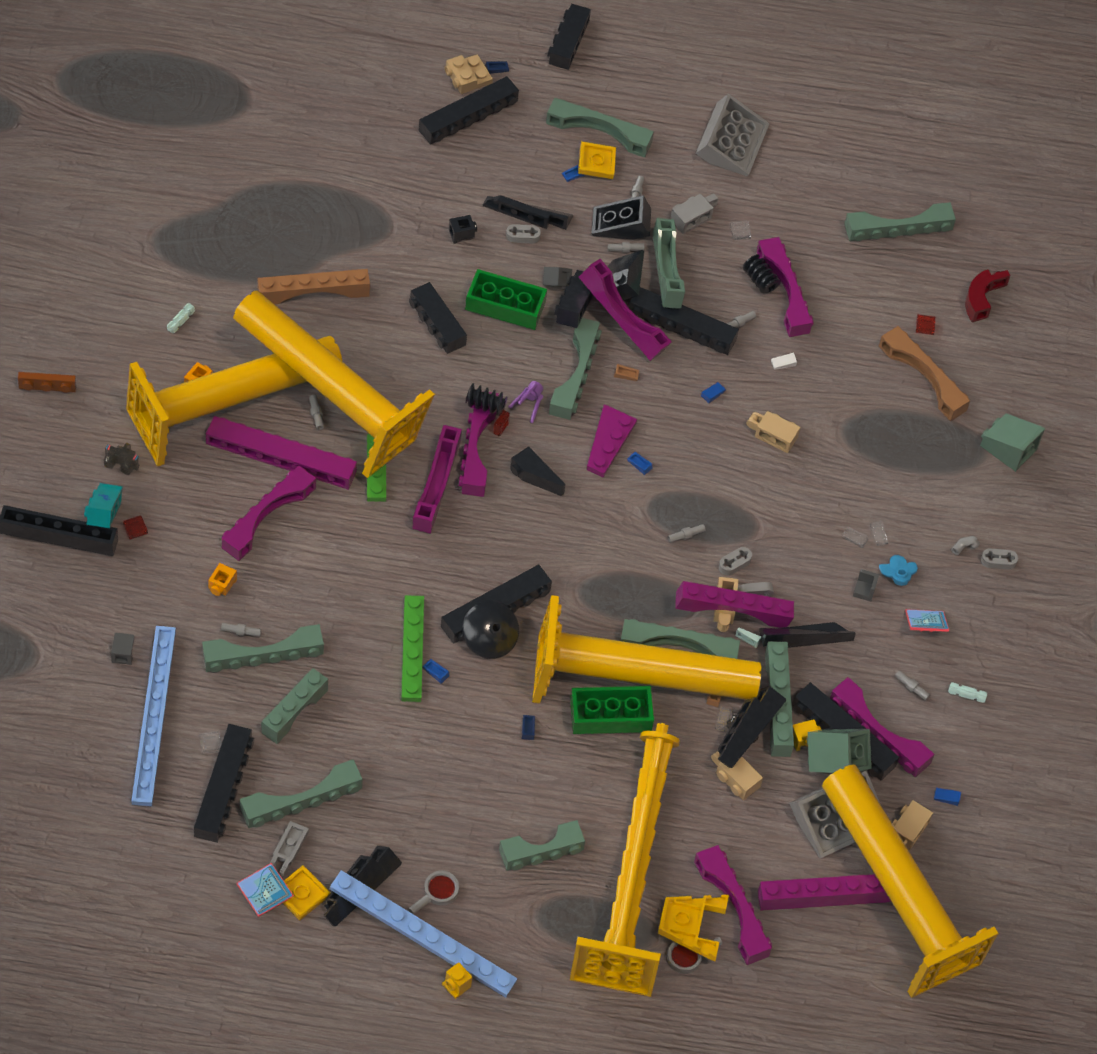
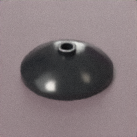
[462,600,519,659]

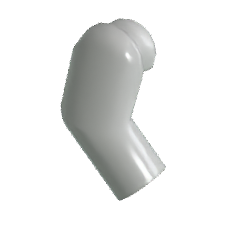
[951,536,980,555]

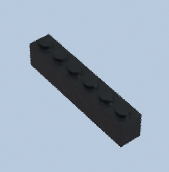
[419,76,519,145]
[629,287,739,355]
[0,505,118,556]
[441,564,552,644]
[792,682,900,781]
[194,724,255,843]

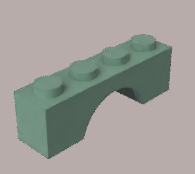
[261,668,328,744]
[499,820,585,871]

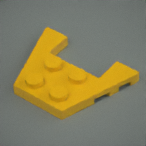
[658,895,729,961]

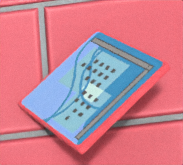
[905,609,949,632]
[236,863,294,917]

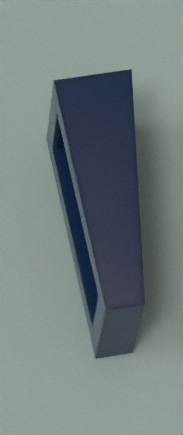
[485,61,509,74]
[522,715,535,740]

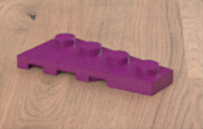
[587,404,637,478]

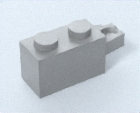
[670,193,718,234]

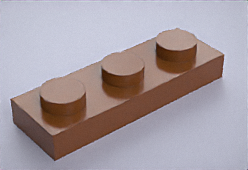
[18,372,76,393]

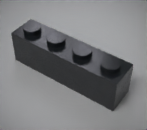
[547,3,591,70]
[554,270,593,328]
[409,282,467,354]

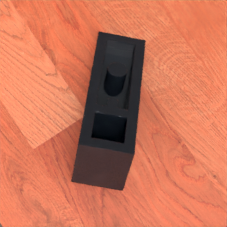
[510,446,566,496]

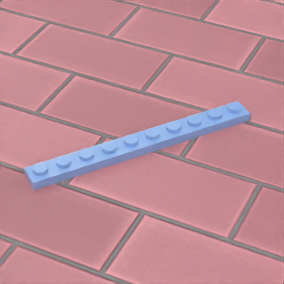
[131,626,176,806]
[330,870,517,998]

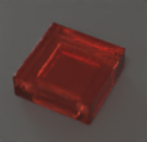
[916,314,936,335]
[493,410,510,436]
[123,515,148,540]

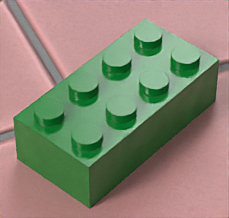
[465,269,547,330]
[570,686,654,734]

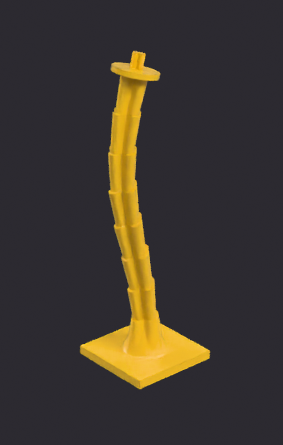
[570,723,680,997]

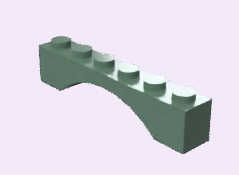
[546,98,654,158]
[844,202,956,241]
[652,218,685,308]
[549,318,602,420]
[621,619,740,659]
[202,624,324,672]
[765,642,794,757]
[240,759,363,828]

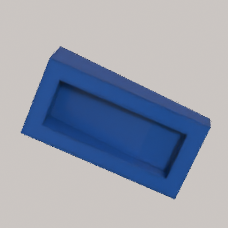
[562,165,585,182]
[701,382,726,403]
[627,452,652,475]
[423,659,449,683]
[934,788,961,806]

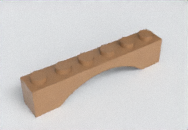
[257,269,370,305]
[879,326,970,421]

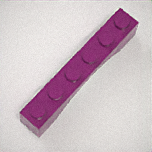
[756,237,814,337]
[579,258,672,361]
[459,391,499,497]
[412,425,462,534]
[221,466,316,561]
[675,581,794,628]
[830,677,935,778]
[694,845,772,965]

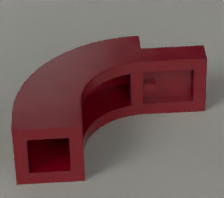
[965,269,1011,323]

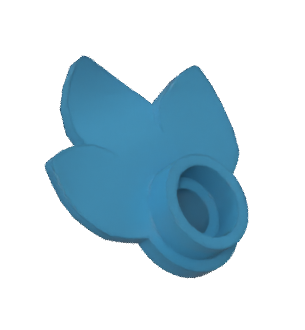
[879,555,918,586]

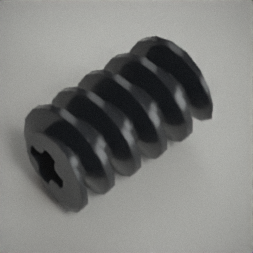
[743,254,781,294]
[465,383,508,416]

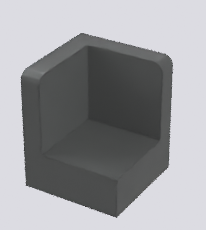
[543,267,572,287]
[853,569,879,602]
[111,633,134,665]

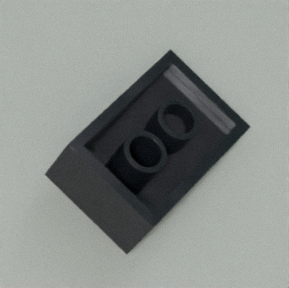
[592,195,651,240]
[608,250,644,300]

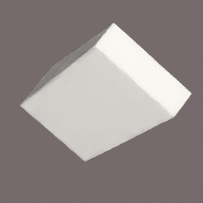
[771,353,797,370]

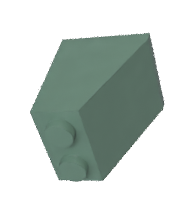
[980,413,1045,472]
[807,729,871,773]

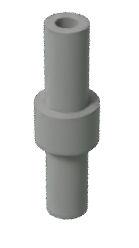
[631,176,644,198]
[607,242,644,253]
[727,311,756,328]
[309,395,324,430]
[668,524,706,543]
[221,623,261,637]
[895,671,930,701]

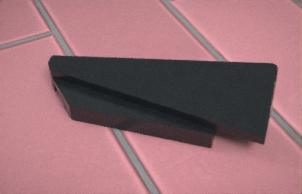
[483,195,573,230]
[759,622,856,648]
[718,686,786,768]
[324,846,402,927]

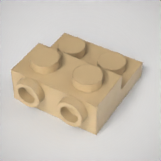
[444,54,493,94]

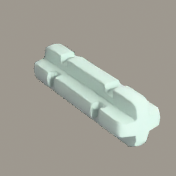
[167,303,195,333]
[948,682,987,703]

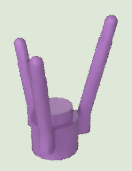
[508,381,543,423]

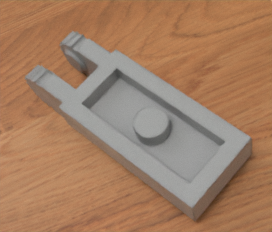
[269,821,309,878]

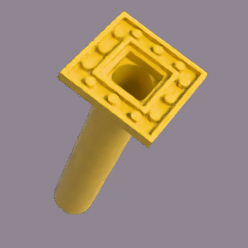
[233,290,435,478]
[126,336,343,467]
[532,595,761,703]
[822,764,999,998]

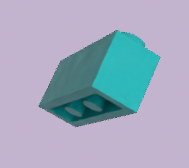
[84,483,123,528]

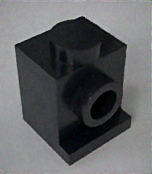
[449,215,477,244]

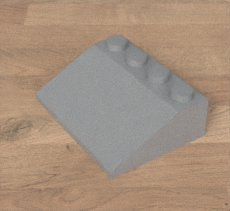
[696,94,770,176]
[789,770,881,858]

